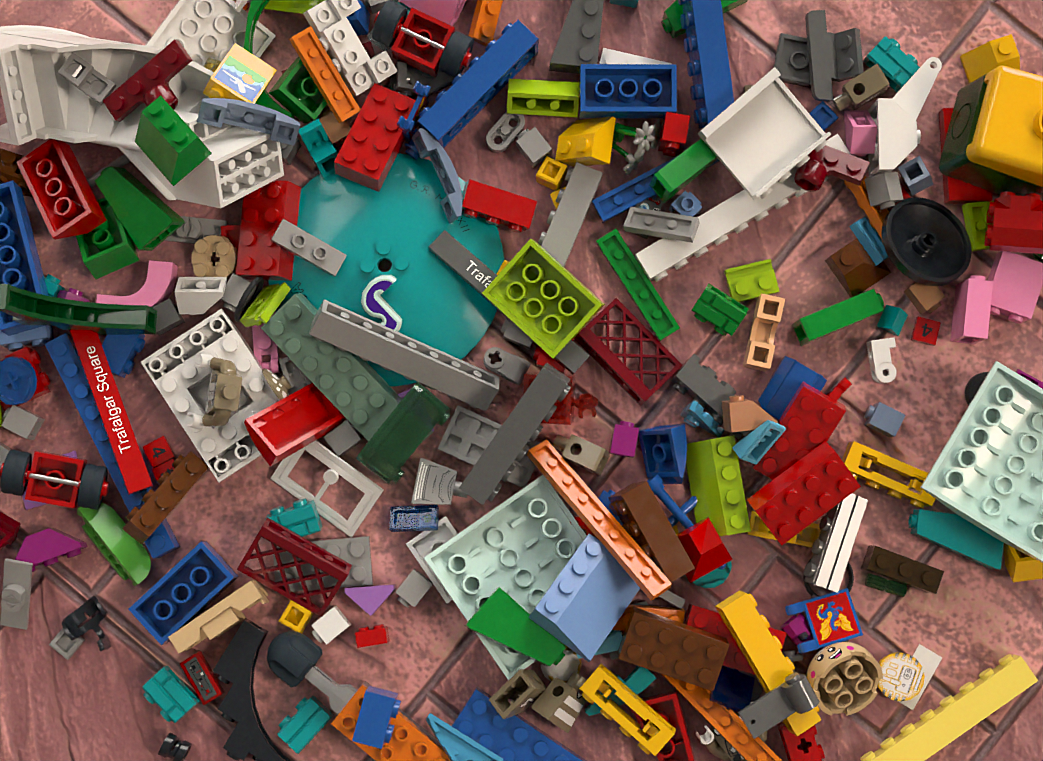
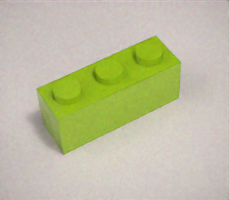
[507,78,579,117]

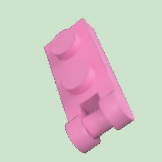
[252,311,280,373]

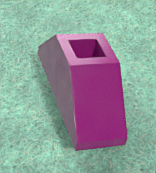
[15,528,88,572]

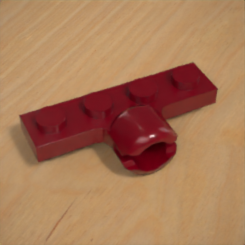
[103,39,193,122]
[794,145,870,192]

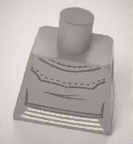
[411,458,468,505]

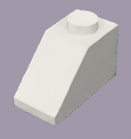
[175,277,227,315]

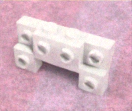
[303,0,397,97]

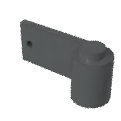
[738,672,820,739]

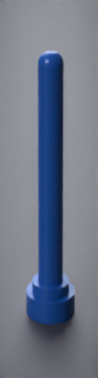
[647,474,726,570]

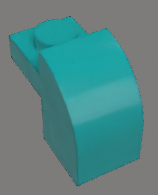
[299,119,338,178]

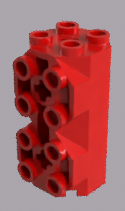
[984,192,1043,254]

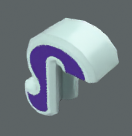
[361,275,402,332]

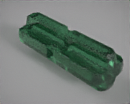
[865,574,907,597]

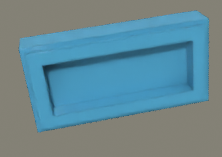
[849,217,889,265]

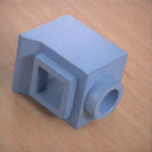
[669,191,702,217]

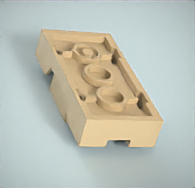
[168,580,269,653]

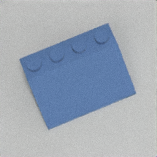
[528,533,640,662]

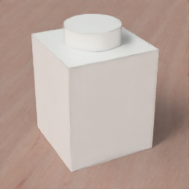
[311,606,352,645]

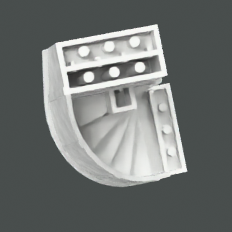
[0,25,284,208]

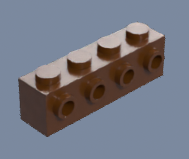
[122,451,209,544]

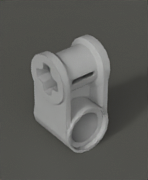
[483,347,531,385]

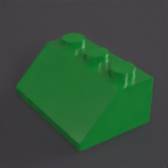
[135,95,212,186]

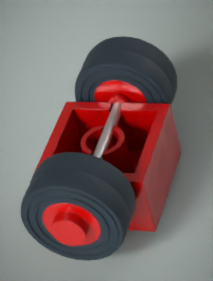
[372,0,474,78]
[0,450,109,510]

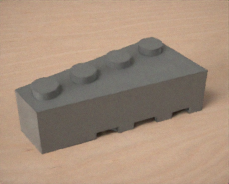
[549,0,604,74]
[671,354,754,441]

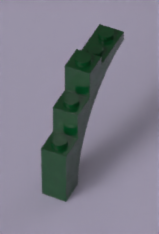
[0,284,157,335]

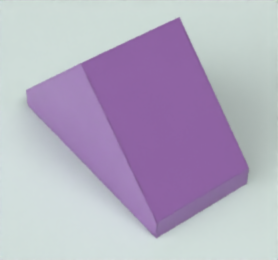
[345,584,395,616]

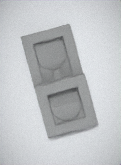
[58,52,116,105]

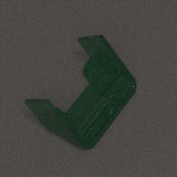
[356,382,451,486]

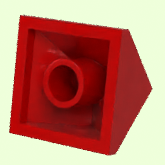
[677,517,733,583]

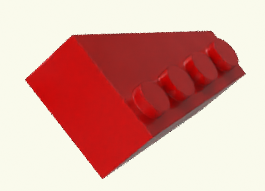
[630,690,696,761]

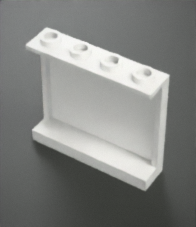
[698,67,831,200]

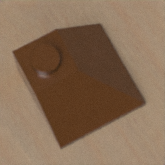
[825,239,891,298]

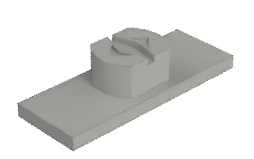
[164,216,228,244]
[0,558,33,630]

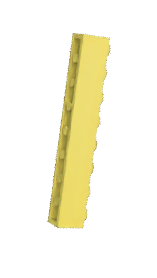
[860,654,1038,761]

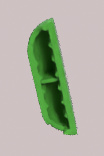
[77,503,151,586]

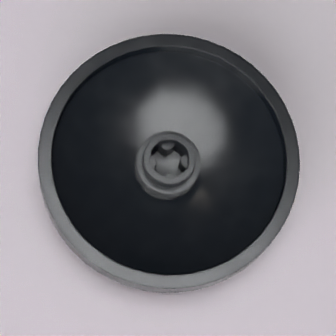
[882,198,972,287]

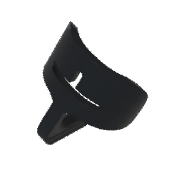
[62,596,112,651]

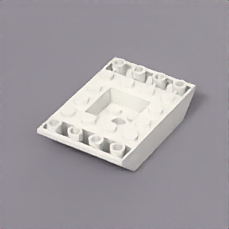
[141,309,280,483]

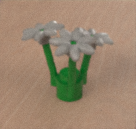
[612,118,662,175]

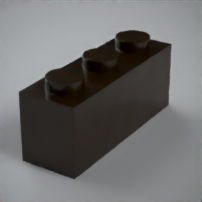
[861,545,944,594]

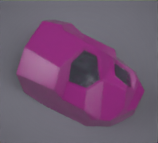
[780,612,813,647]

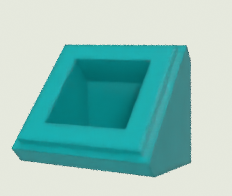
[876,305,908,336]

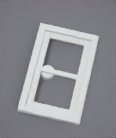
[270,441,384,538]

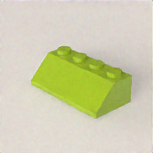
[686,435,751,536]

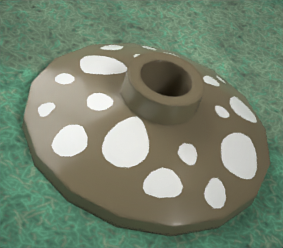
[262,368,292,400]

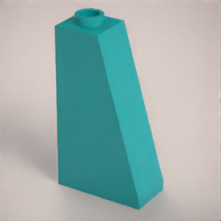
[908,509,1004,569]

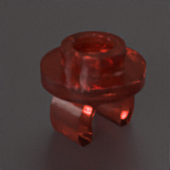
[574,393,598,419]

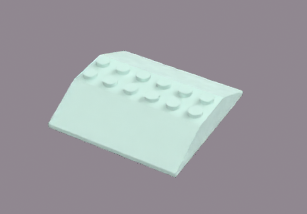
[921,361,1043,563]
[424,475,587,680]

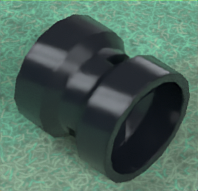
[158,732,192,761]

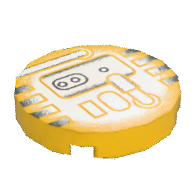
[878,652,925,702]

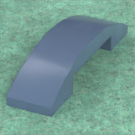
[197,98,300,146]
[412,128,462,224]

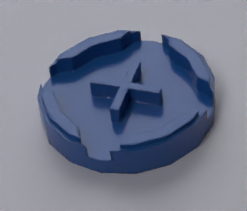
[0,357,37,405]

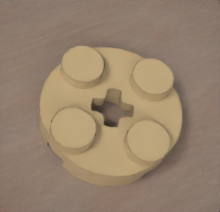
[192,235,238,280]

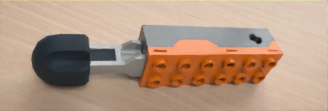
[267,631,450,761]

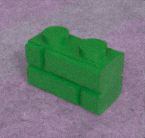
[692,283,749,336]

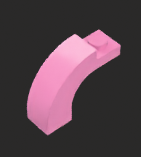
[96,260,178,308]

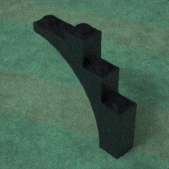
[213,619,292,761]

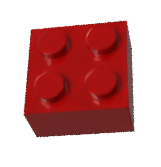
[355,624,390,648]

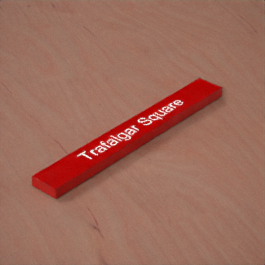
[69,330,153,495]

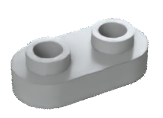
[486,112,525,153]

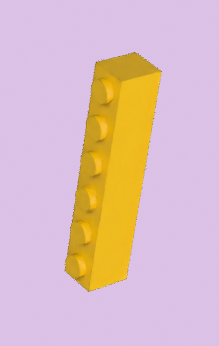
[715,590,821,736]

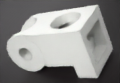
[866,337,896,384]

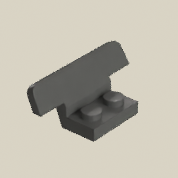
[805,10,864,102]

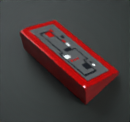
[179,651,225,705]

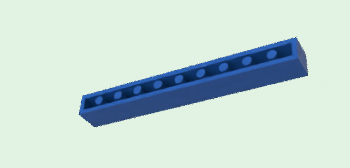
[45,333,180,559]

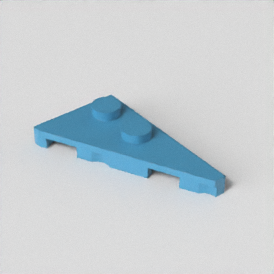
[680,400,725,438]
[426,713,504,761]

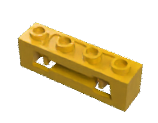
[842,441,936,509]
[579,663,676,756]

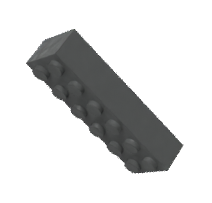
[459,363,571,505]

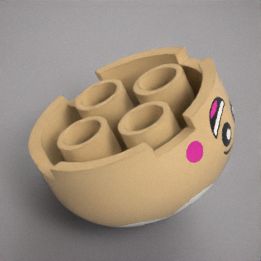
[806,642,883,716]

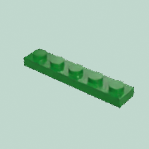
[596,229,680,341]

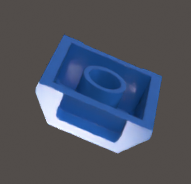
[758,356,827,420]
[638,423,687,484]

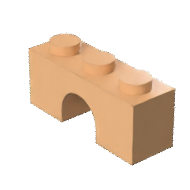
[743,294,785,372]

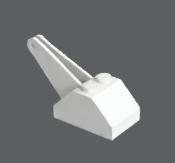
[868,57,942,177]

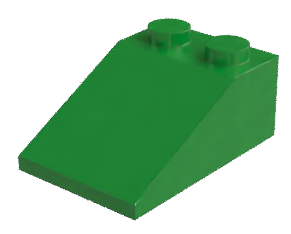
[269,56,327,124]
[76,197,140,279]

